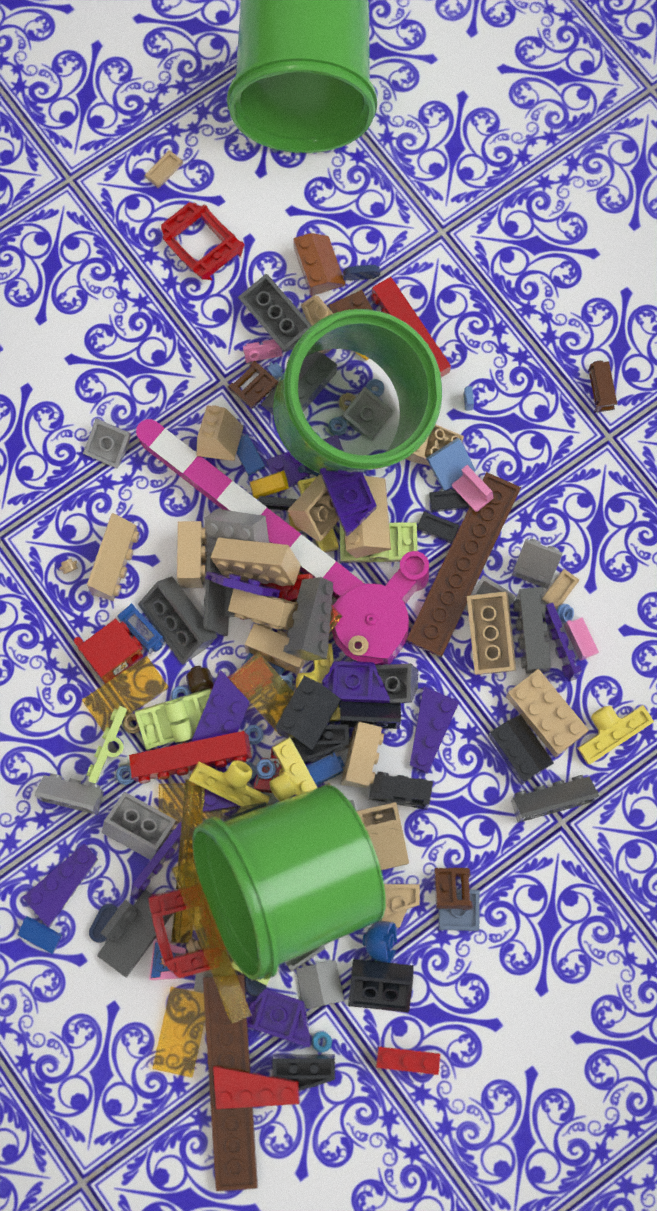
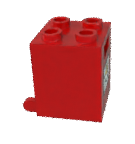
[74,618,143,685]

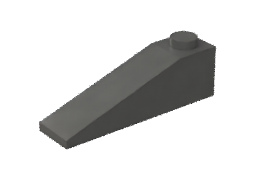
[375,663,418,704]

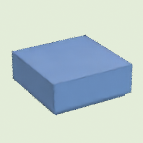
[463,386,474,411]

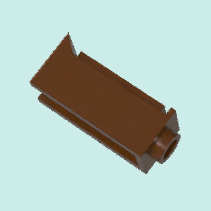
[588,360,617,413]

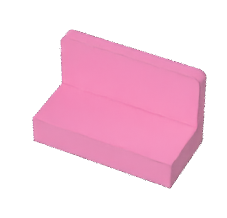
[452,465,494,512]
[564,617,599,661]

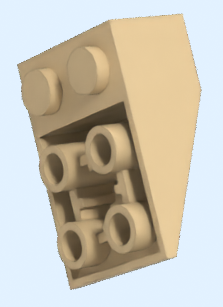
[405,424,464,466]
[357,802,409,870]

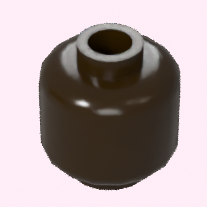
[186,666,214,693]

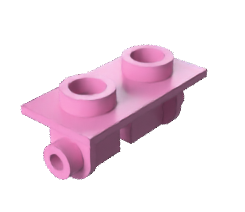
[243,339,283,363]

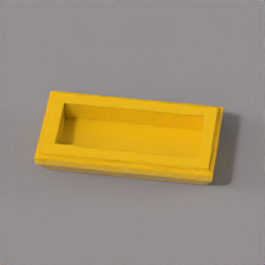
[249,470,289,499]

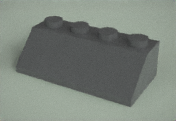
[238,273,312,352]
[261,352,337,415]
[138,576,217,665]
[511,775,599,823]

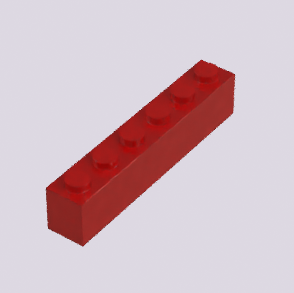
[371,277,451,378]
[129,731,252,784]

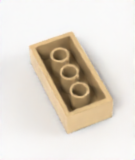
[211,538,301,586]
[467,592,516,675]
[506,669,589,758]

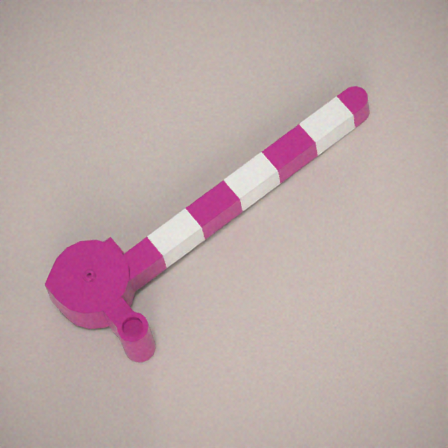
[136,419,429,665]

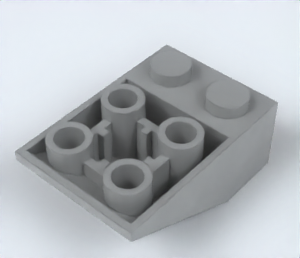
[512,539,563,589]

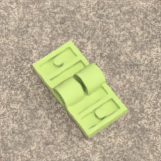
[340,522,417,563]
[135,688,211,750]
[86,706,127,784]

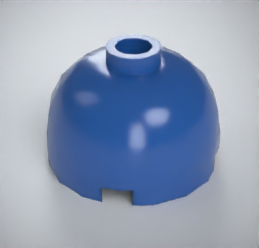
[362,921,397,963]

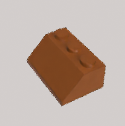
[293,233,346,296]

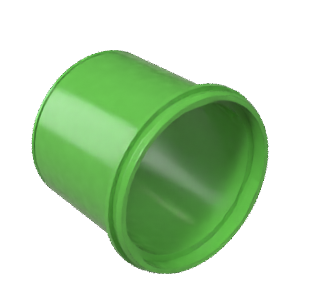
[227,0,377,153]
[273,309,442,473]
[192,785,386,980]

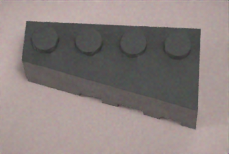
[283,577,333,661]
[513,587,551,674]

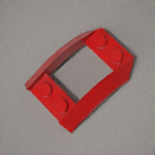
[161,202,245,281]
[148,883,224,978]

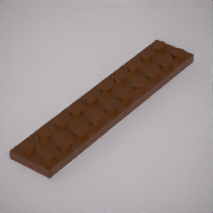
[406,472,521,658]
[203,975,258,1192]

